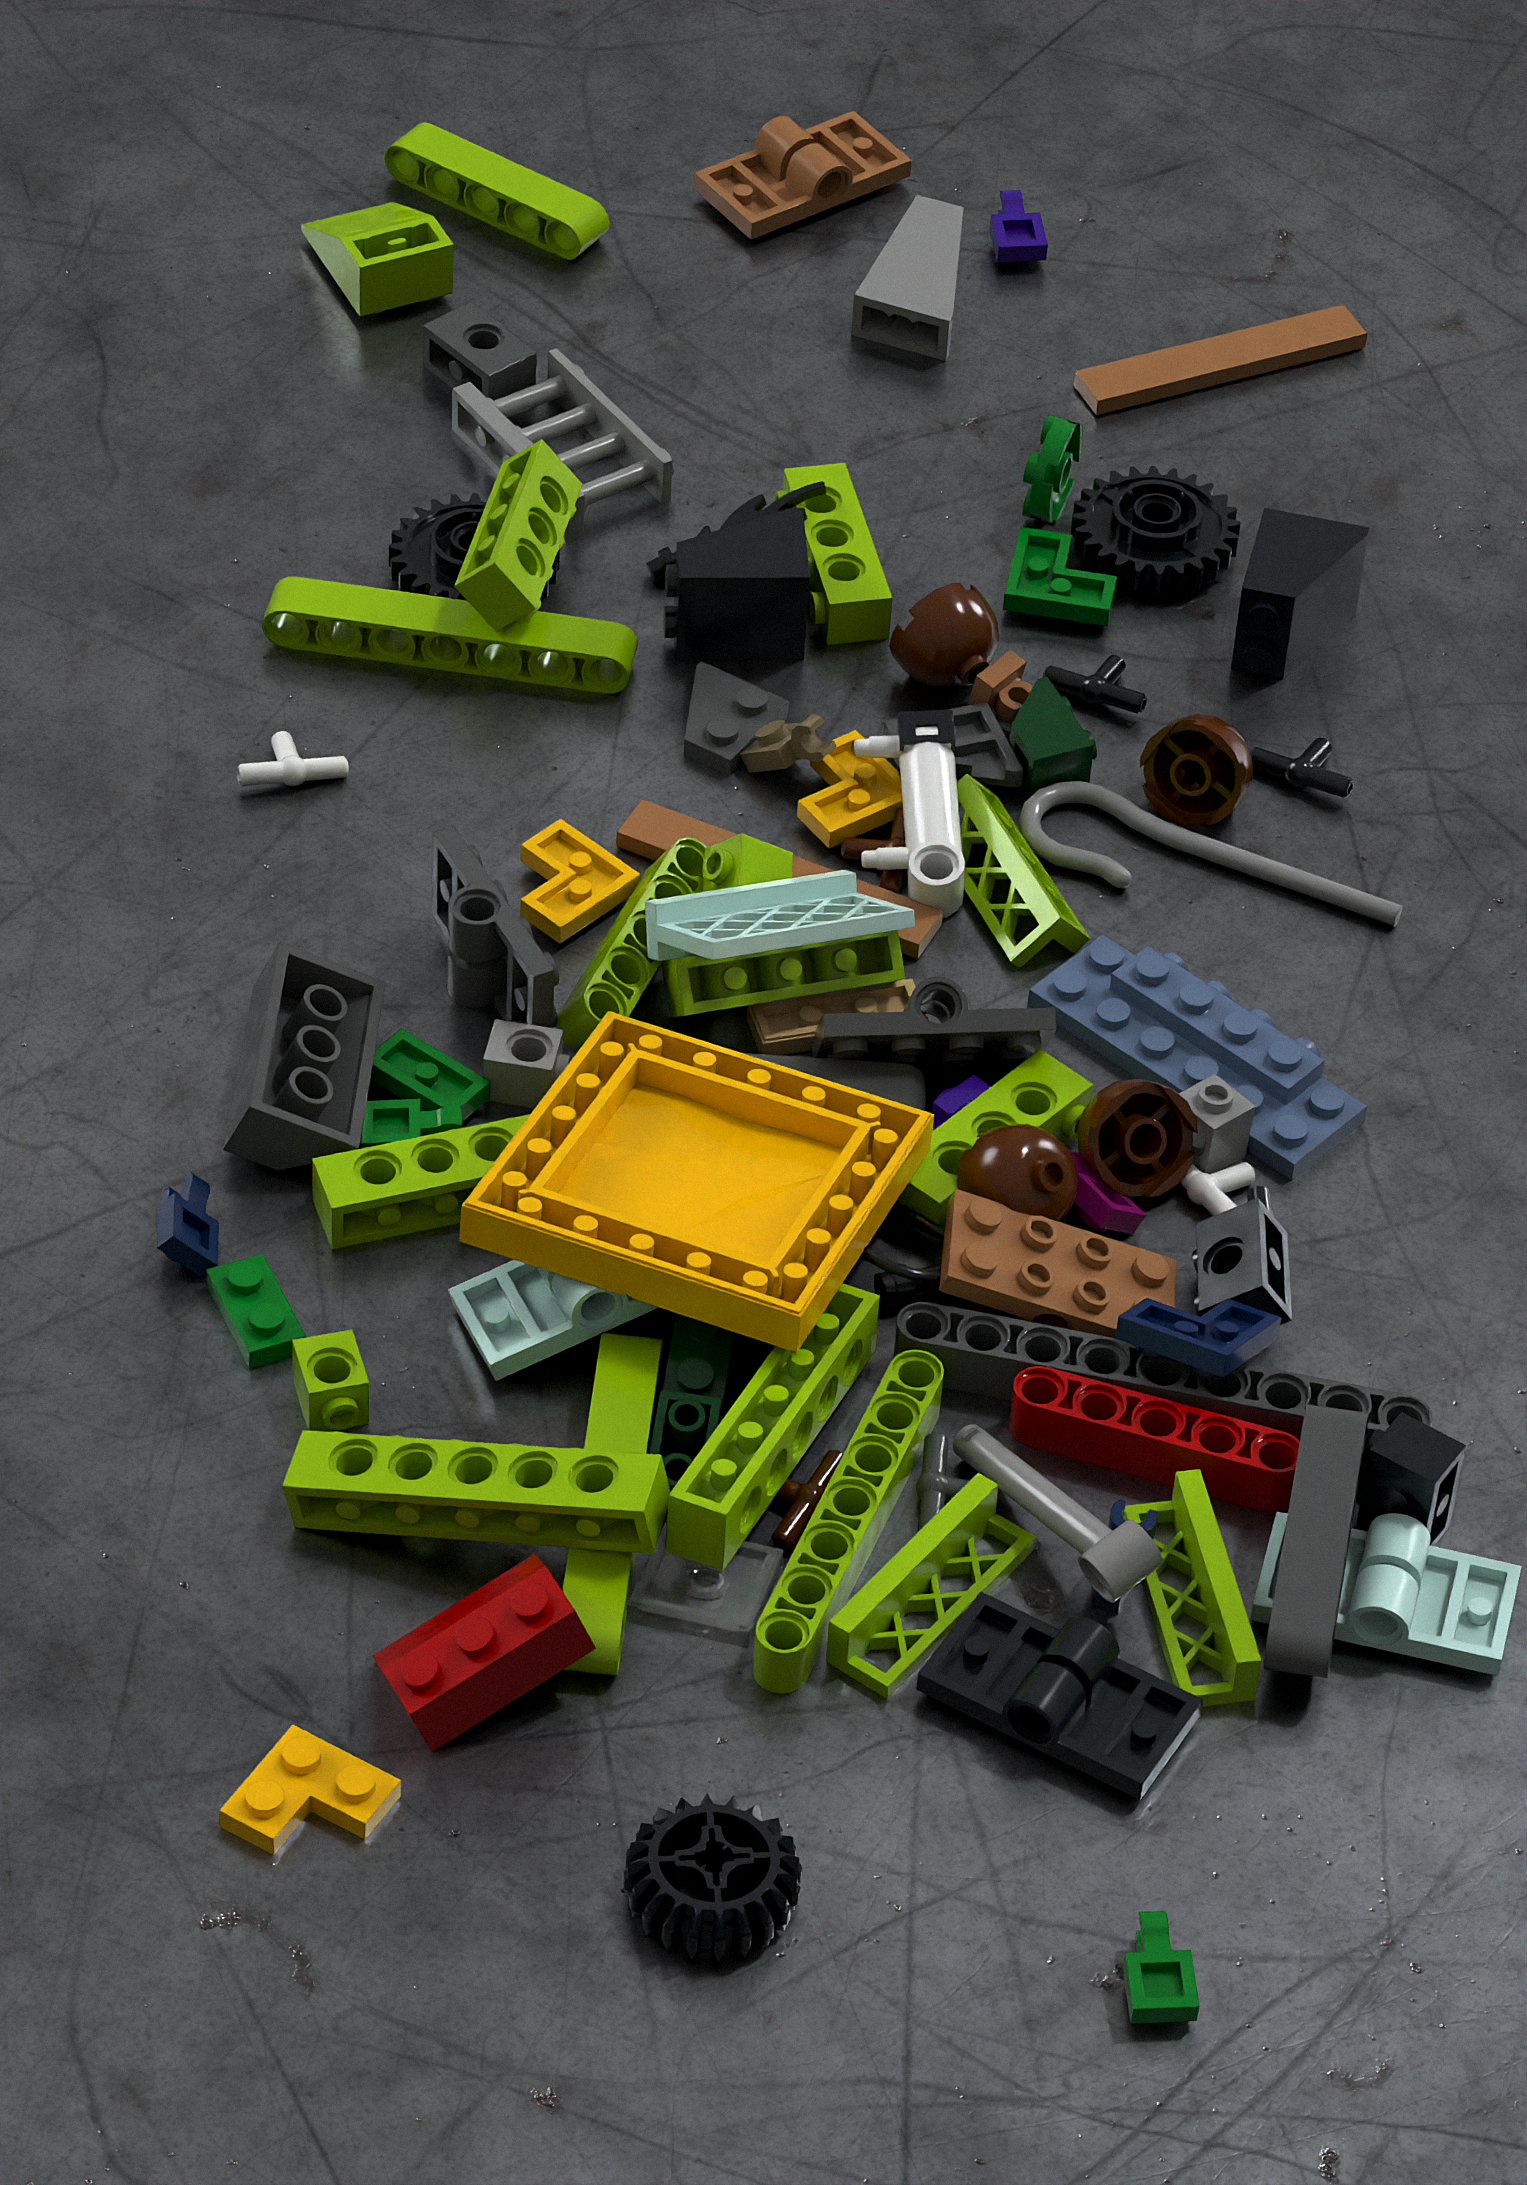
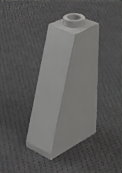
[851,195,964,361]

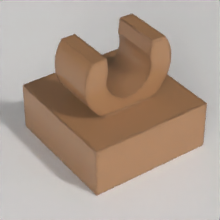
[967,650,1033,724]

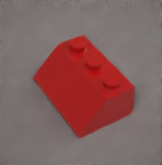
[372,1554,596,1752]

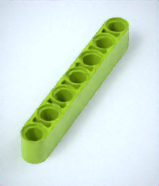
[262,576,638,694]
[563,1332,663,1676]
[752,1349,944,1694]

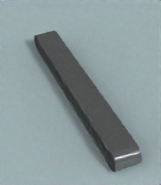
[893,1302,1433,1470]

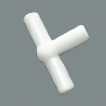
[237,731,349,786]
[1179,1162,1255,1216]

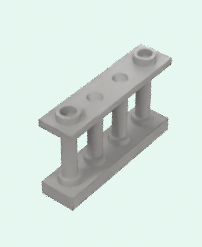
[452,348,674,543]

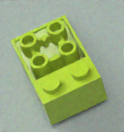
[301,202,454,316]

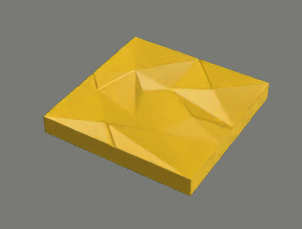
[459,1011,934,1353]

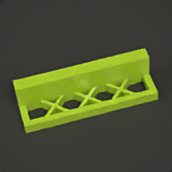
[957,774,1090,968]
[1124,1469,1262,1707]
[826,1473,1036,1699]

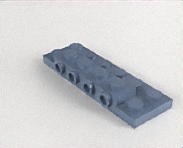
[1027,934,1367,1181]

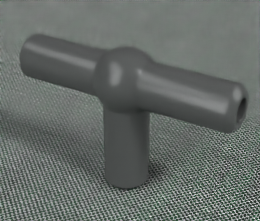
[916,1433,970,1532]

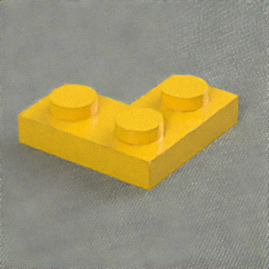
[797,730,903,849]
[520,818,640,944]
[219,1724,401,1855]

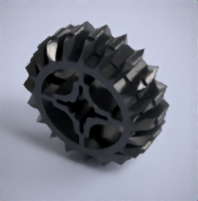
[623,1793,802,1962]

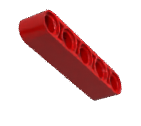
[1008,1366,1300,1513]

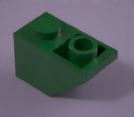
[1009,677,1097,799]

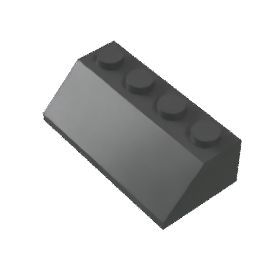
[223,942,386,1170]

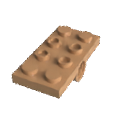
[693,111,912,239]
[939,1189,1177,1338]

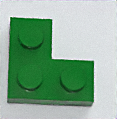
[1003,527,1117,626]

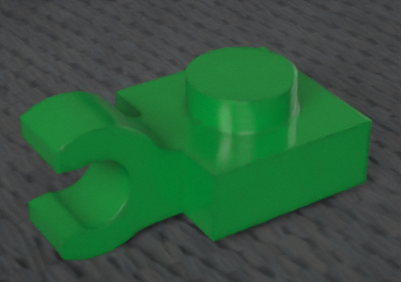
[362,1099,462,1148]
[1123,1911,1200,2024]

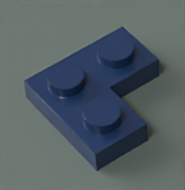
[1115,1298,1281,1377]

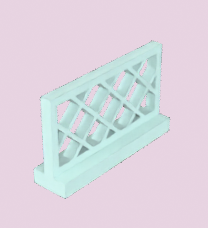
[645,870,915,961]

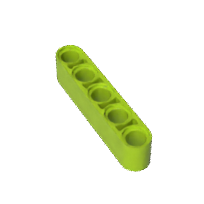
[384,122,610,260]
[556,837,707,1052]

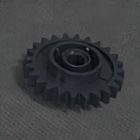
[1070,466,1241,593]
[389,493,560,601]

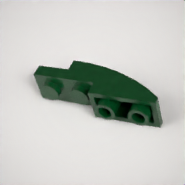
[650,1313,736,1491]

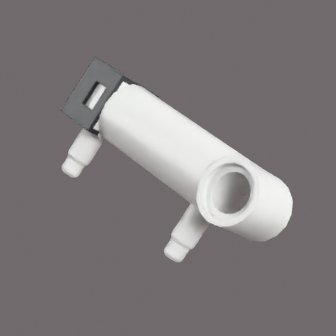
[854,710,965,918]

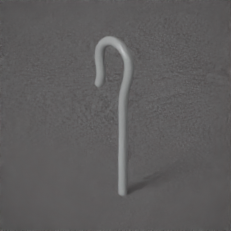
[1018,781,1403,926]

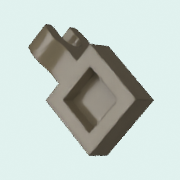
[740,714,836,773]

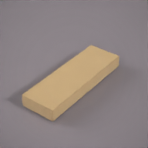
[747,979,928,1055]

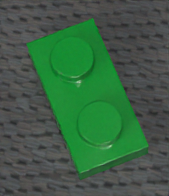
[370,1028,490,1121]
[206,1253,306,1369]

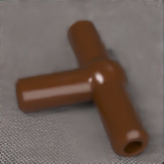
[841,807,906,894]
[771,1450,843,1550]

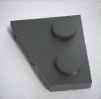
[684,661,789,777]
[883,702,1023,788]

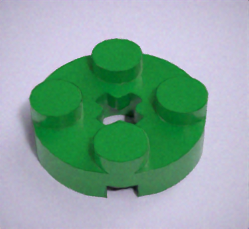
[1022,414,1083,523]

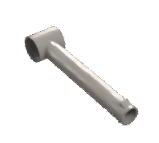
[953,1424,1163,1603]

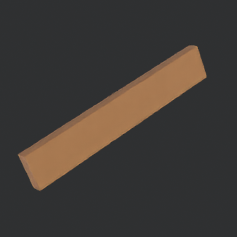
[1073,304,1367,415]
[616,799,943,959]

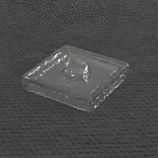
[626,1523,783,1648]

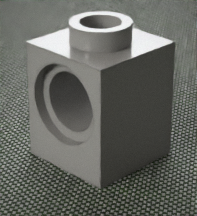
[483,1019,572,1109]
[1179,1074,1256,1174]

